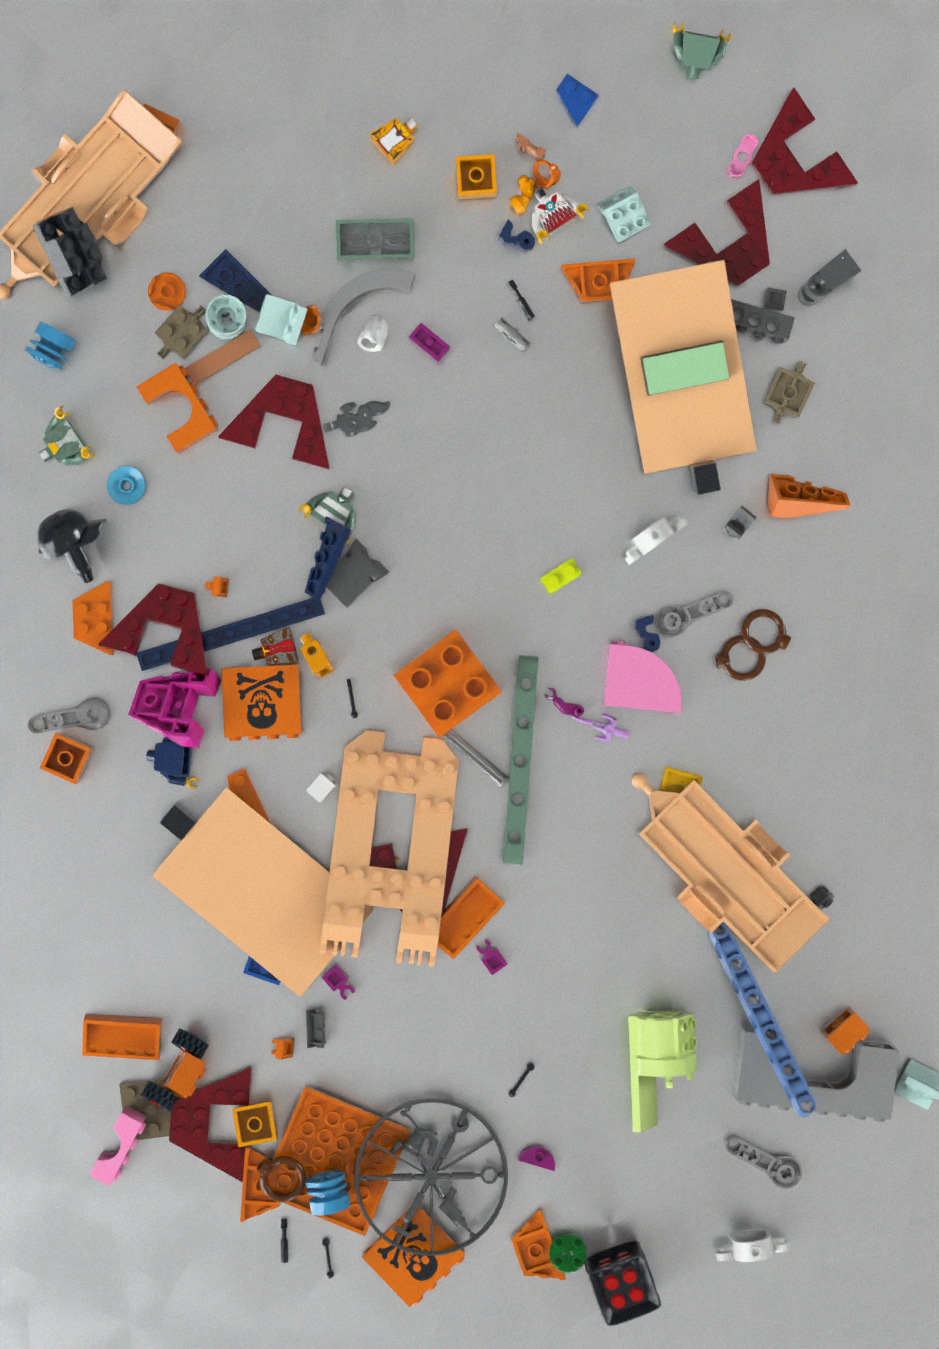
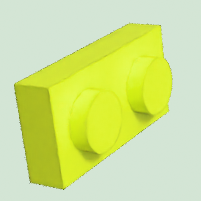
[540,558,582,594]

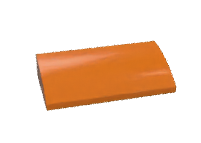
[437,875,505,960]
[82,1014,162,1060]

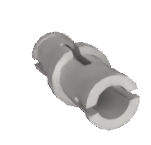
[494,317,530,352]

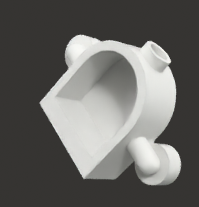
[625,516,688,565]
[716,1228,790,1262]

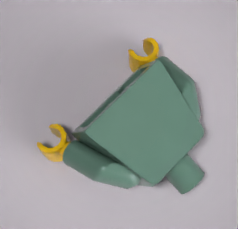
[672,22,732,79]

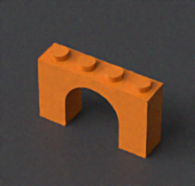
[136,363,218,454]

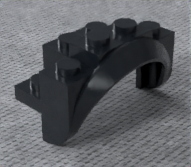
[33,207,107,297]

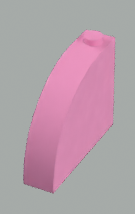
[603,641,682,713]

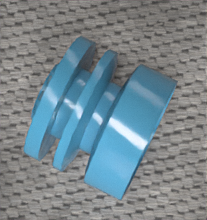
[25,321,76,370]
[305,1170,351,1215]

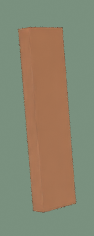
[185,330,261,385]

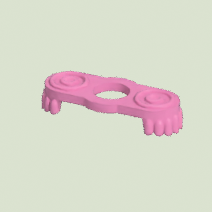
[728,134,758,178]

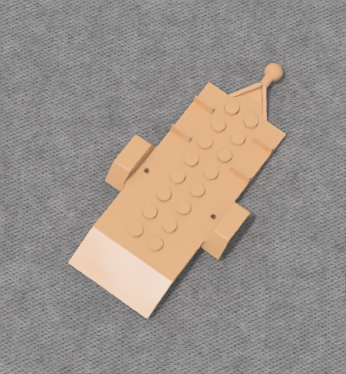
[0,90,182,299]
[632,773,830,973]

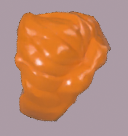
[533,160,561,189]
[301,305,321,336]

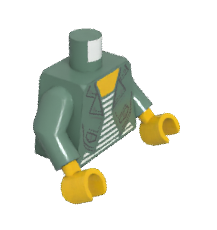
[39,405,95,465]

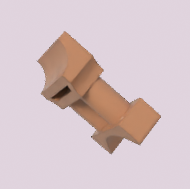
[515,133,546,161]

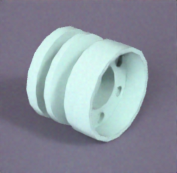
[206,295,247,340]

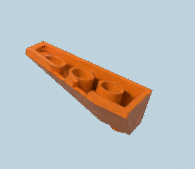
[768,474,851,518]

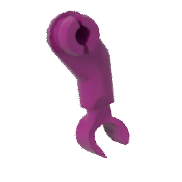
[544,688,584,717]

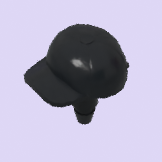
[37,509,107,583]

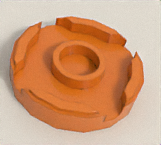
[148,272,187,311]

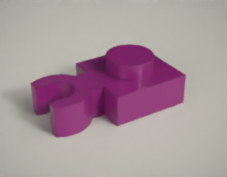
[476,939,508,975]
[321,964,355,1000]

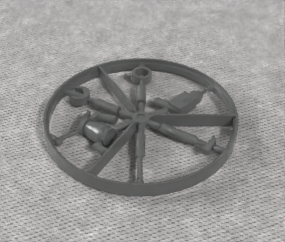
[354,1098,508,1256]

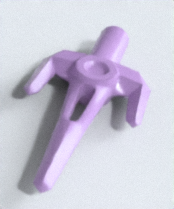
[574,714,629,742]

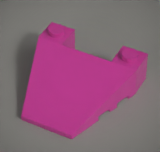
[128,668,221,748]

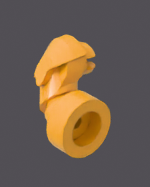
[509,175,535,215]

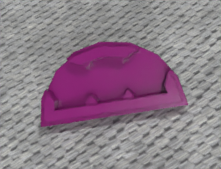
[518,1146,555,1171]

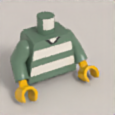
[297,487,356,544]

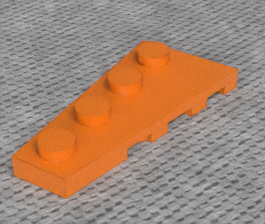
[227,768,271,823]

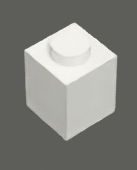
[306,773,336,803]

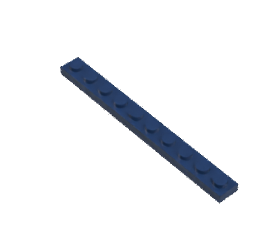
[137,598,325,671]

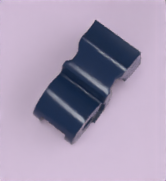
[498,219,535,252]
[634,614,660,652]

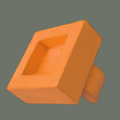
[205,576,229,598]
[271,1037,294,1059]

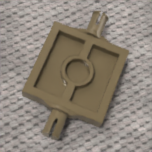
[154,305,209,359]
[764,361,815,424]

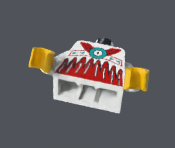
[532,188,590,244]

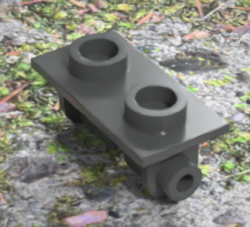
[811,886,835,910]
[306,1007,326,1048]

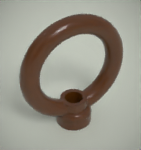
[741,609,791,654]
[715,635,766,681]
[256,1156,306,1202]

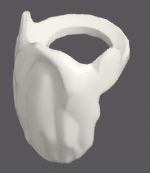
[357,314,388,353]

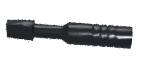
[508,280,535,320]
[280,1218,288,1263]

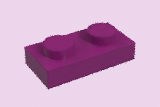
[409,323,451,362]

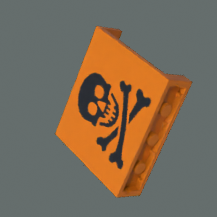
[221,665,303,741]
[362,1204,465,1307]

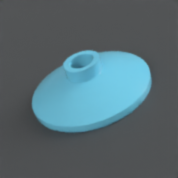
[107,466,146,505]

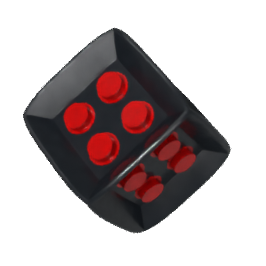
[584,1241,662,1326]

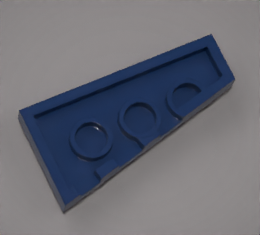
[199,249,273,313]
[305,516,351,600]

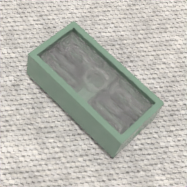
[336,218,415,260]

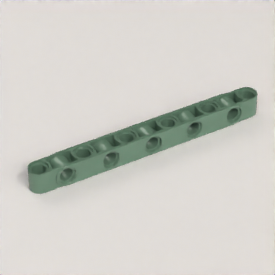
[503,655,538,865]

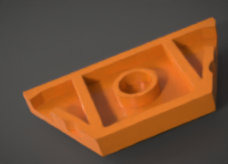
[561,258,635,303]
[72,581,114,655]
[240,1146,280,1222]
[511,1208,566,1280]

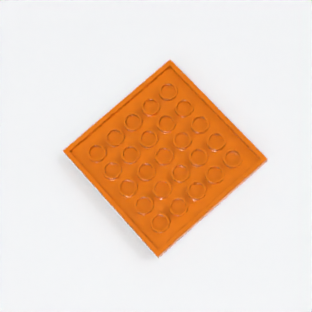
[259,1085,411,1236]

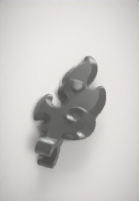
[323,401,390,437]

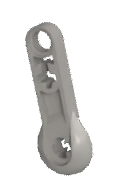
[656,591,734,637]
[28,698,110,733]
[726,1136,802,1189]

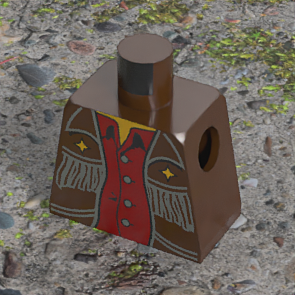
[252,627,299,665]

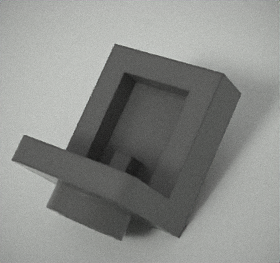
[725,505,756,539]

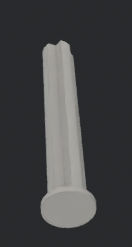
[444,729,509,787]

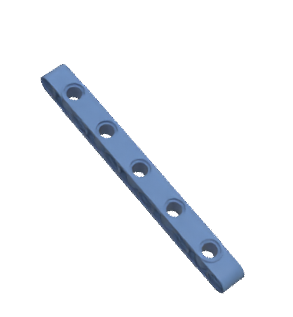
[709,922,816,1118]

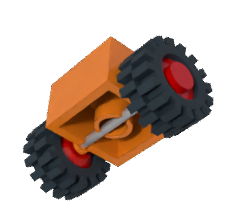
[141,1028,209,1112]

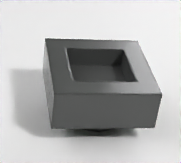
[764,287,787,311]

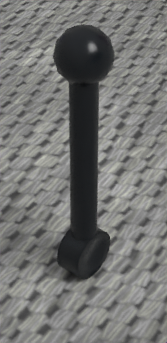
[347,679,358,718]
[508,1063,535,1097]
[322,1238,334,1279]

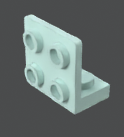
[597,186,651,243]
[255,294,308,345]

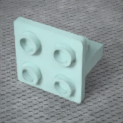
[894,1059,939,1110]

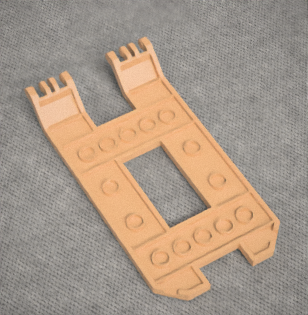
[320,730,459,967]

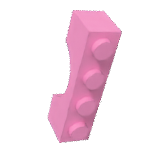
[89,1105,146,1186]

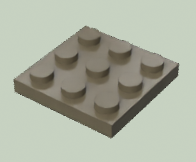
[119,1078,179,1140]

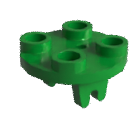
[549,1234,587,1273]

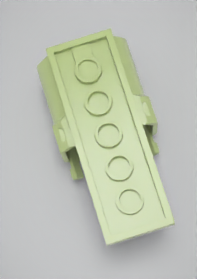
[628,1010,697,1133]

